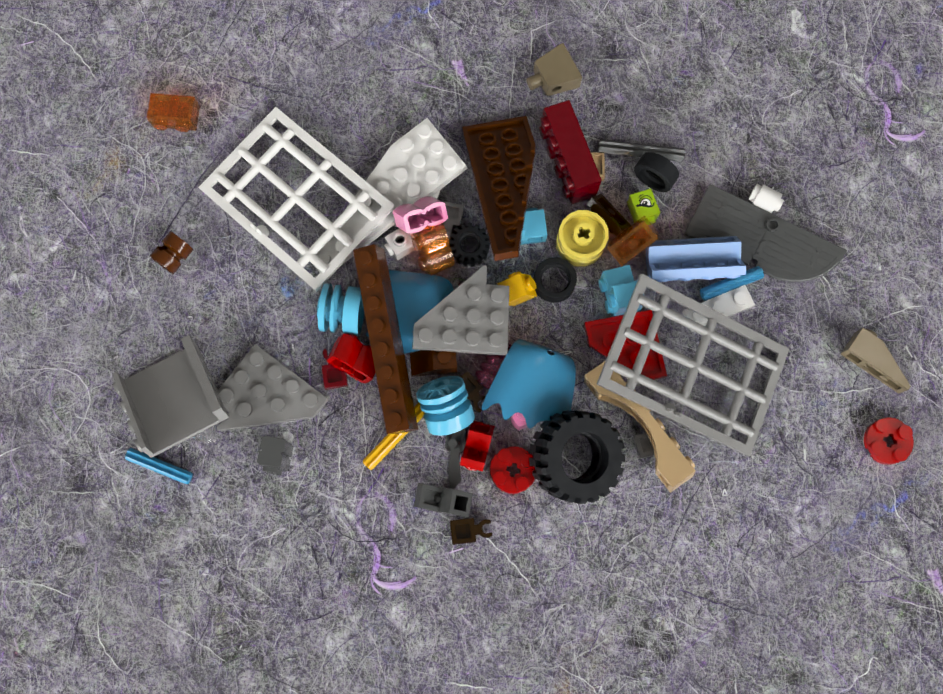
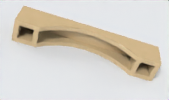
[584,361,696,493]

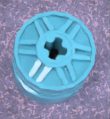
[317,283,365,336]
[416,376,475,436]

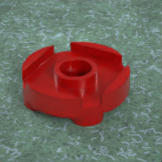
[863,417,914,465]
[490,446,535,494]

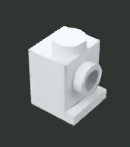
[383,228,420,261]

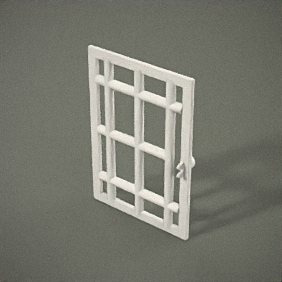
[198,107,396,292]

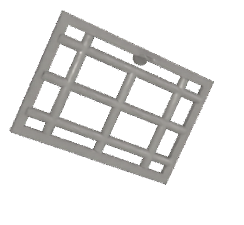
[597,274,789,457]

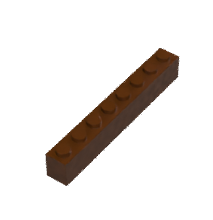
[353,244,418,434]

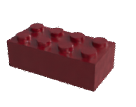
[539,100,602,205]

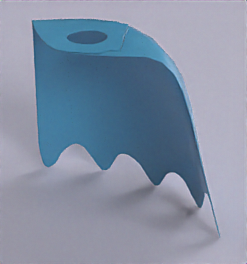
[366,270,454,354]
[482,339,576,429]

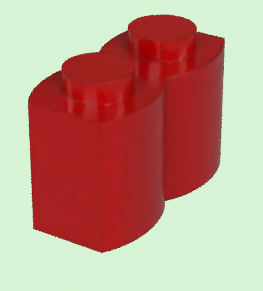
[326,333,376,384]

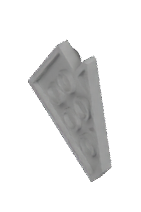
[412,265,509,356]
[217,344,328,431]

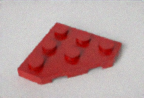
[584,310,667,380]

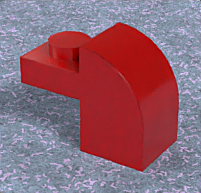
[460,421,495,471]

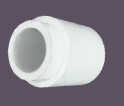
[748,184,784,213]

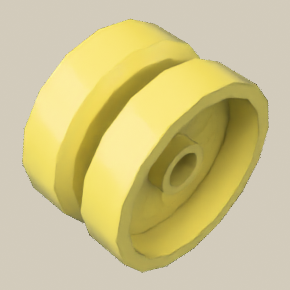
[556,210,609,267]

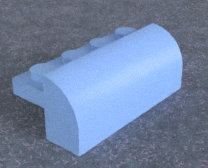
[646,236,746,282]

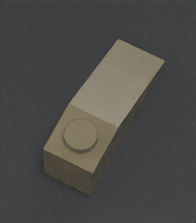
[841,328,911,394]

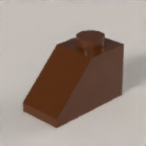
[410,350,457,377]

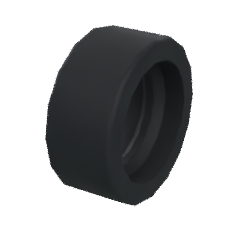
[634,152,679,192]
[533,257,577,303]

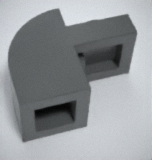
[413,483,473,517]

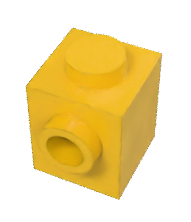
[497,272,537,306]

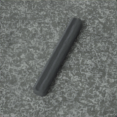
[598,139,685,162]

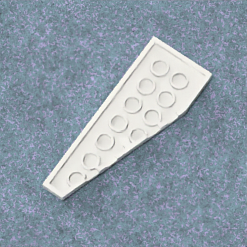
[316,118,468,273]

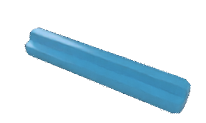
[700,266,764,301]
[125,448,193,484]

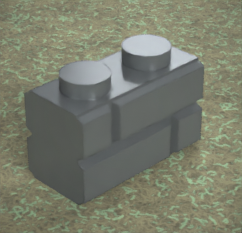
[257,436,294,475]

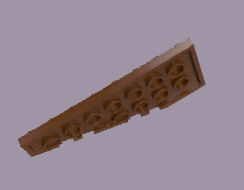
[462,116,536,261]

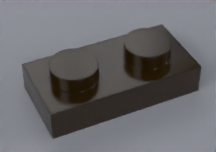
[586,193,631,236]

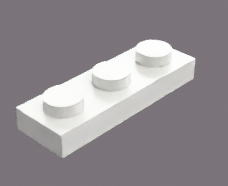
[682,285,755,332]

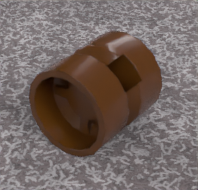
[150,231,194,274]

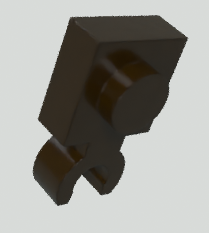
[461,371,486,413]
[450,518,493,545]

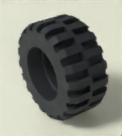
[529,410,626,504]

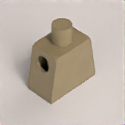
[526,43,582,96]

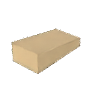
[591,152,605,181]

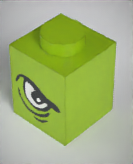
[627,188,660,227]

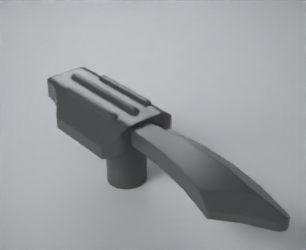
[445,428,467,489]

